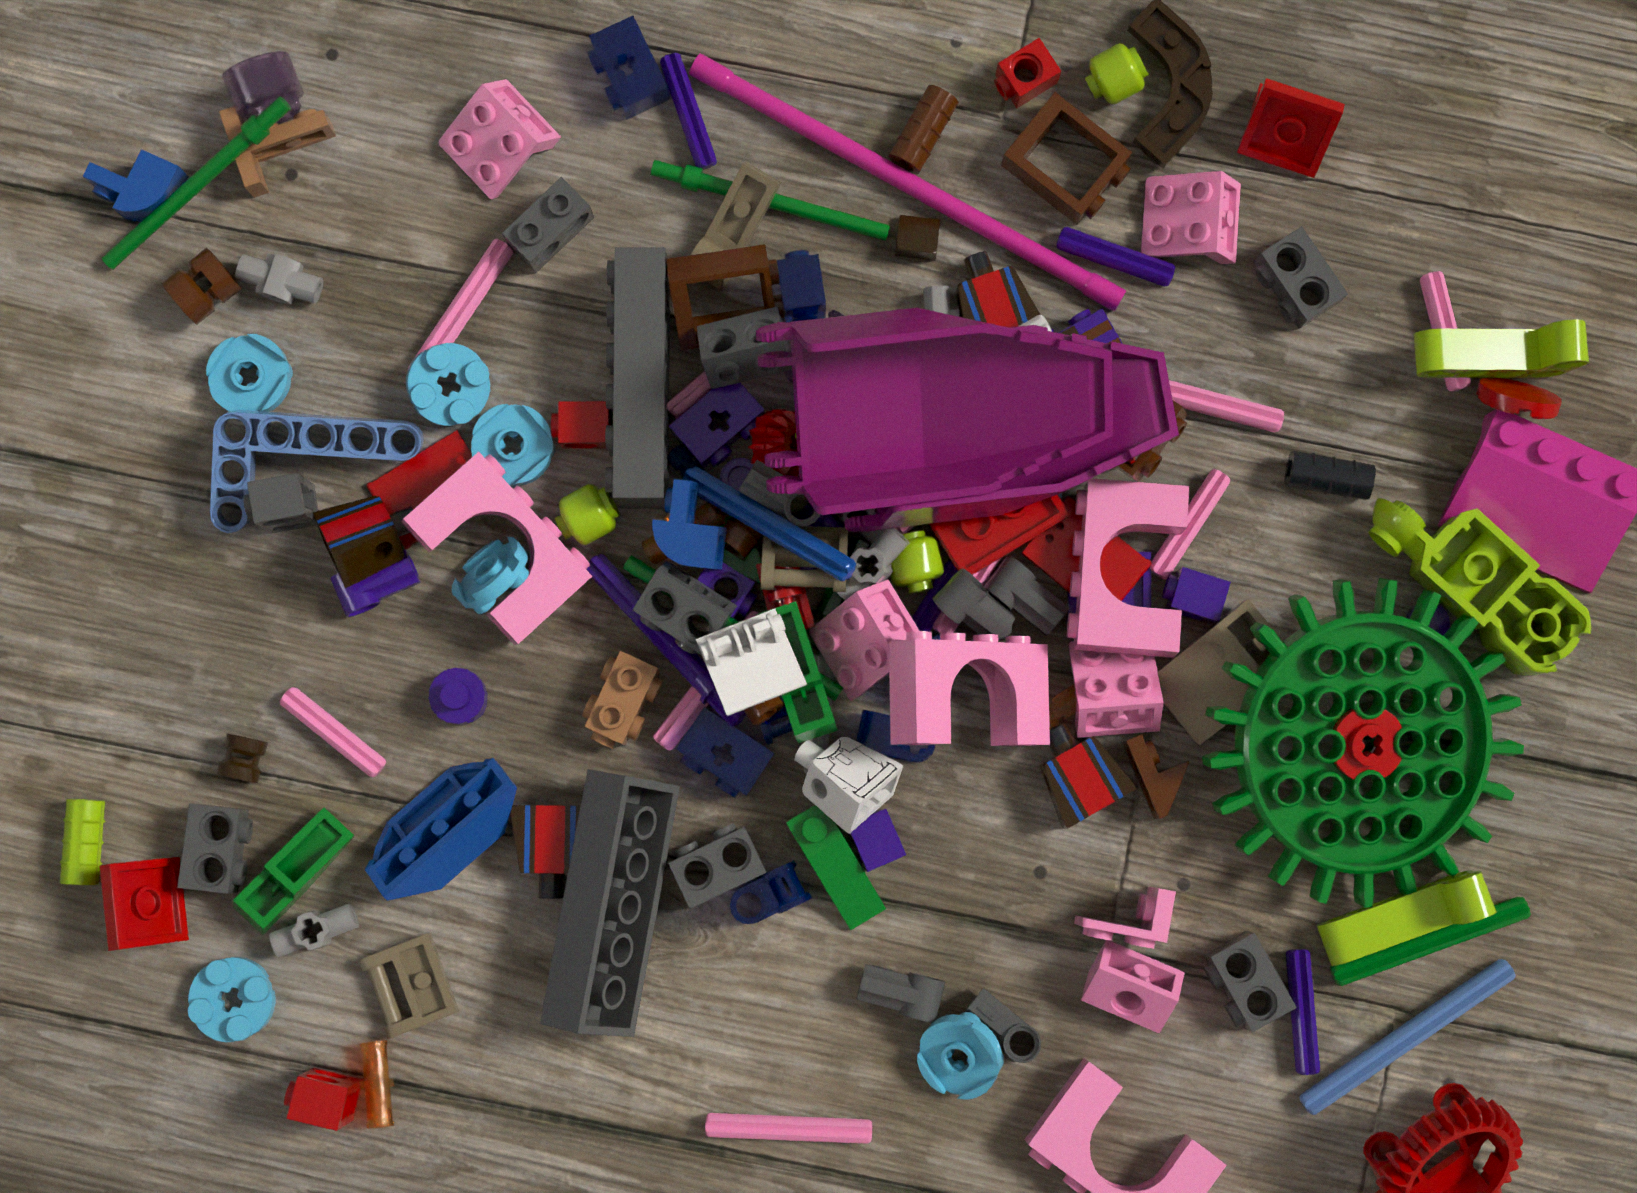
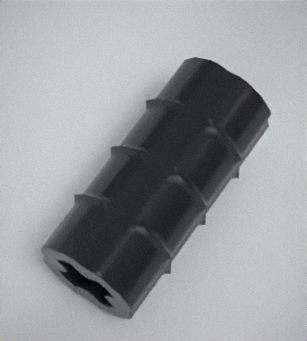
[1284,451,1376,500]

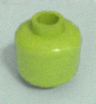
[1085,43,1149,105]
[555,484,620,545]
[890,530,944,594]

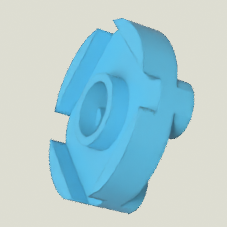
[206,334,293,412]
[406,343,490,426]
[471,404,555,488]
[451,537,529,614]
[188,957,276,1042]
[917,1012,1004,1100]

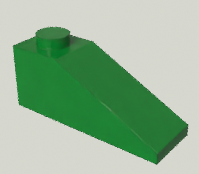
[786,805,886,930]

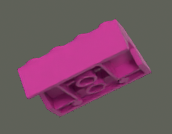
[1437,409,1637,594]

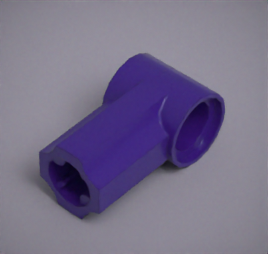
[330,549,421,617]

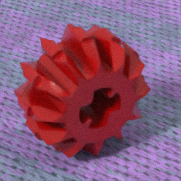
[748,409,799,476]

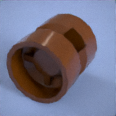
[161,247,242,325]

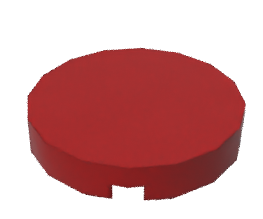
[1476,378,1562,419]

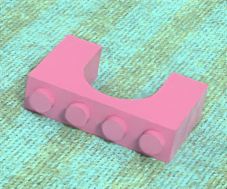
[401,452,592,645]
[1067,478,1189,658]
[889,631,1050,746]
[1024,1058,1227,1193]

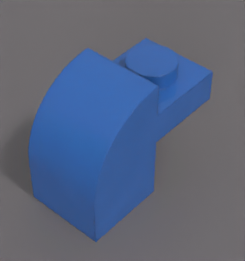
[83,149,189,222]
[652,479,727,569]

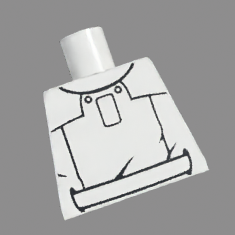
[795,737,903,834]

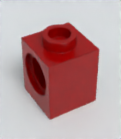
[994,37,1061,108]
[551,401,612,449]

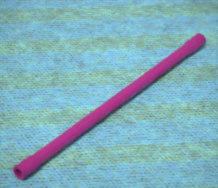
[689,53,1127,312]

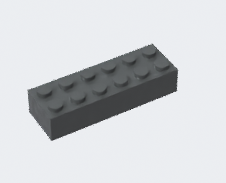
[605,247,670,509]
[540,769,680,1037]

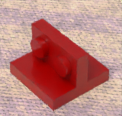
[1237,78,1345,178]
[99,857,189,951]

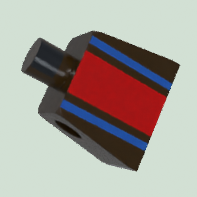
[956,251,1040,328]
[313,496,413,588]
[1039,723,1136,829]
[510,805,581,899]

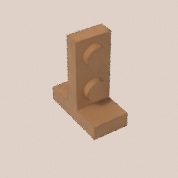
[219,106,336,198]

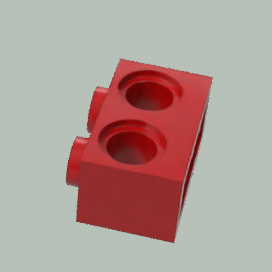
[284,1068,364,1131]

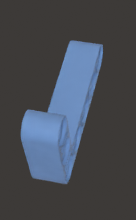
[210,410,424,533]

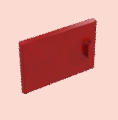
[366,430,472,550]
[1021,496,1152,601]

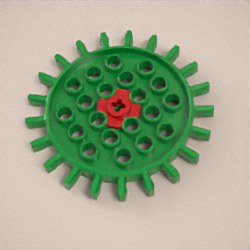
[1202,578,1524,908]

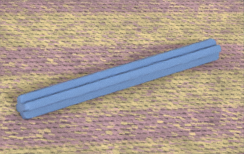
[1299,959,1516,1115]

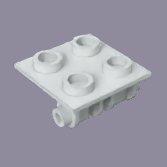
[696,609,807,716]

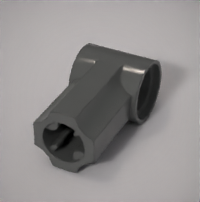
[738,460,820,526]
[983,555,1069,636]
[932,568,1015,641]
[856,964,946,1023]
[964,988,1041,1063]

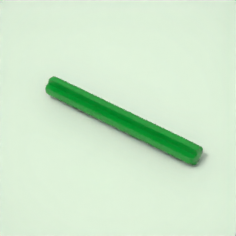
[1330,897,1531,986]

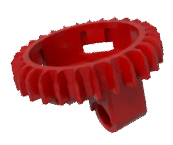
[1363,1083,1523,1193]

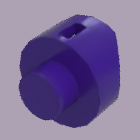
[428,668,488,725]

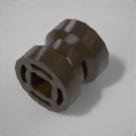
[217,733,268,783]

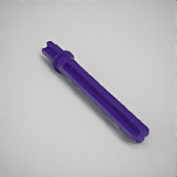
[586,554,747,728]

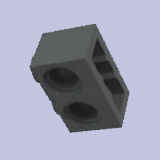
[502,177,594,273]
[1254,226,1348,329]
[697,307,792,389]
[243,473,319,533]
[633,561,737,655]
[177,803,253,894]
[668,823,767,909]
[1204,931,1297,1033]

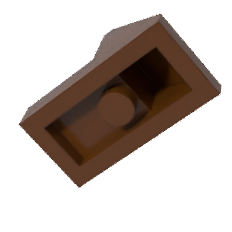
[1121,735,1189,819]

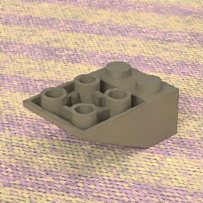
[1158,599,1283,746]

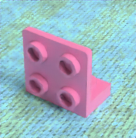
[438,79,561,199]
[1141,171,1241,264]
[809,579,919,701]
[1068,641,1163,738]
[1074,886,1176,949]

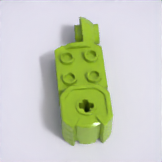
[1368,498,1591,676]

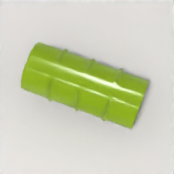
[60,799,106,885]

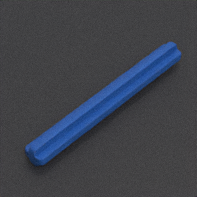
[682,467,856,581]

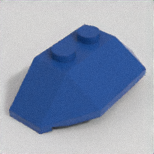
[365,758,517,901]

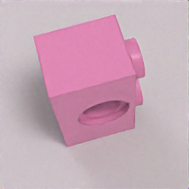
[1081,940,1185,1033]

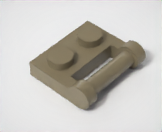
[761,526,848,592]
[359,933,459,1039]

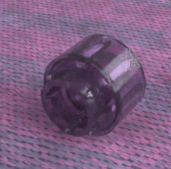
[222,51,304,125]

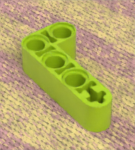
[1413,319,1589,378]
[1316,870,1497,966]

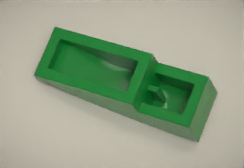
[756,601,838,743]
[233,807,354,935]

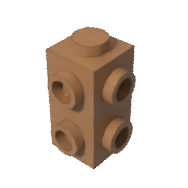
[582,651,663,749]

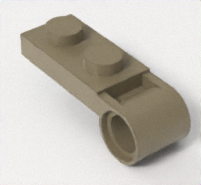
[691,162,782,290]

